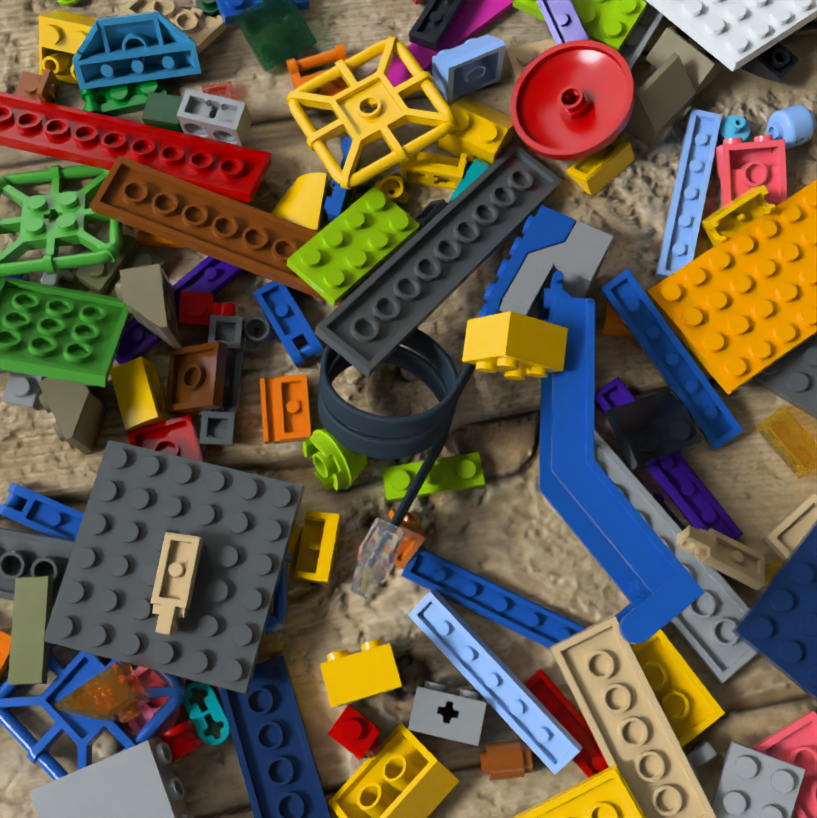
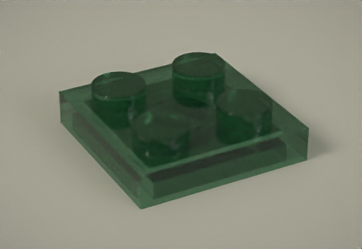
[234,0,317,73]

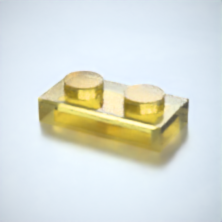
[755,406,817,479]

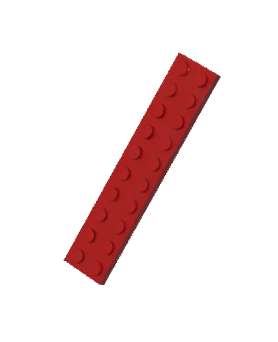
[0,91,272,203]

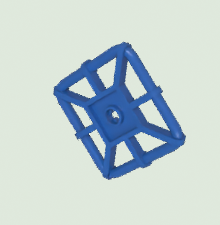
[0,643,187,780]

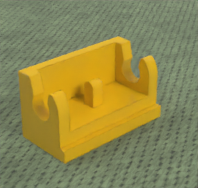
[401,151,468,191]
[700,185,776,246]
[110,357,171,431]
[293,510,342,585]

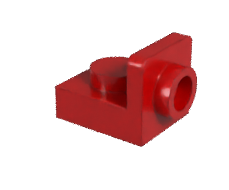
[328,704,383,761]

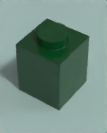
[142,92,184,133]

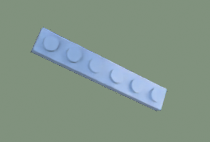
[655,108,722,280]
[408,589,583,775]

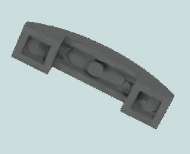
[199,315,244,446]

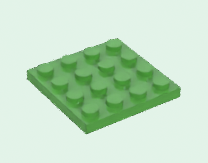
[0,277,130,387]

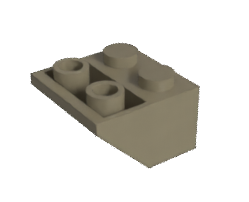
[38,377,108,455]

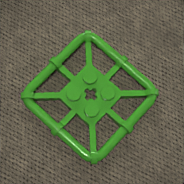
[0,165,123,277]

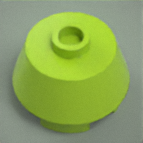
[303,428,367,491]

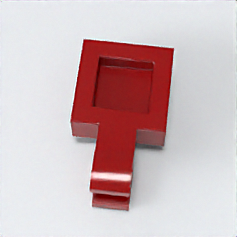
[178,291,236,327]

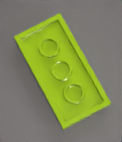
[513,0,647,53]
[287,186,420,307]

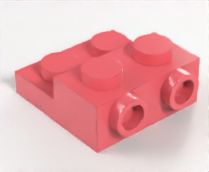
[715,135,787,207]

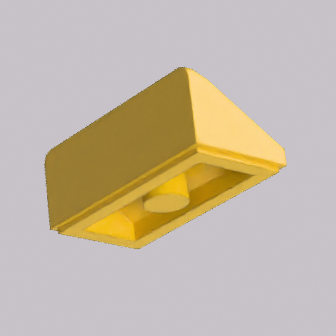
[566,137,634,196]

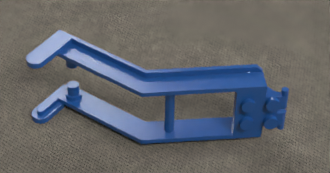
[538,271,705,644]

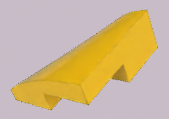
[270,173,329,232]

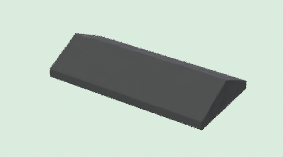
[0,528,75,608]

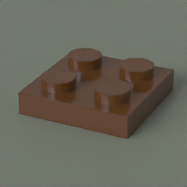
[164,341,227,415]

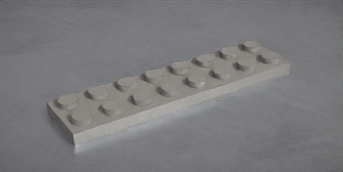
[594,429,757,683]

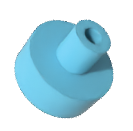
[717,115,750,145]

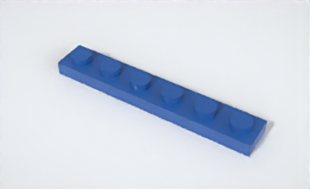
[599,269,743,450]

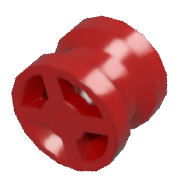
[161,719,205,763]

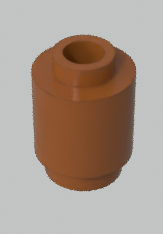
[479,740,533,781]

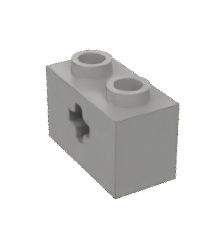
[408,681,487,746]

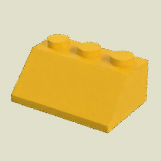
[328,722,459,818]

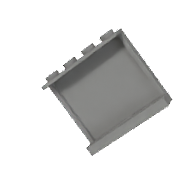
[29,735,194,818]

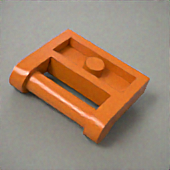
[286,43,355,111]

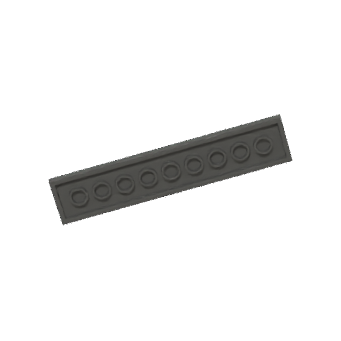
[314,144,563,378]

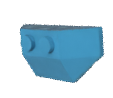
[72,11,202,90]

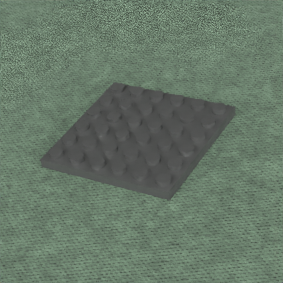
[43,440,305,694]

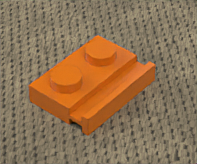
[260,374,312,444]

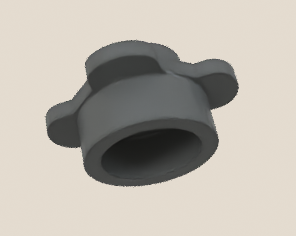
[244,313,275,349]

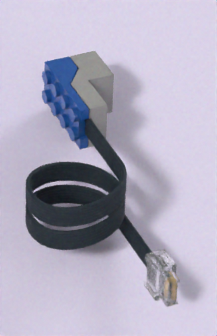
[318,205,613,599]

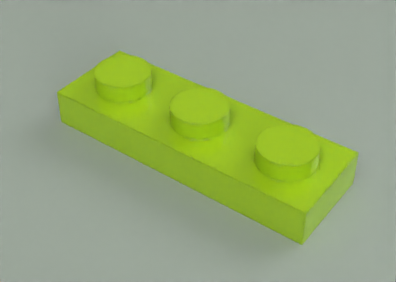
[381,452,485,503]

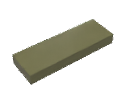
[8,576,54,685]

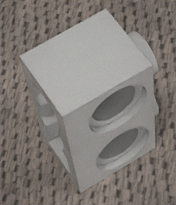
[176,89,252,147]

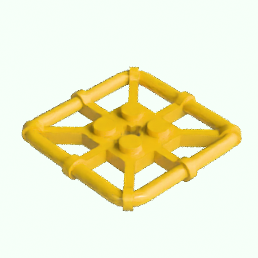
[286,36,457,190]

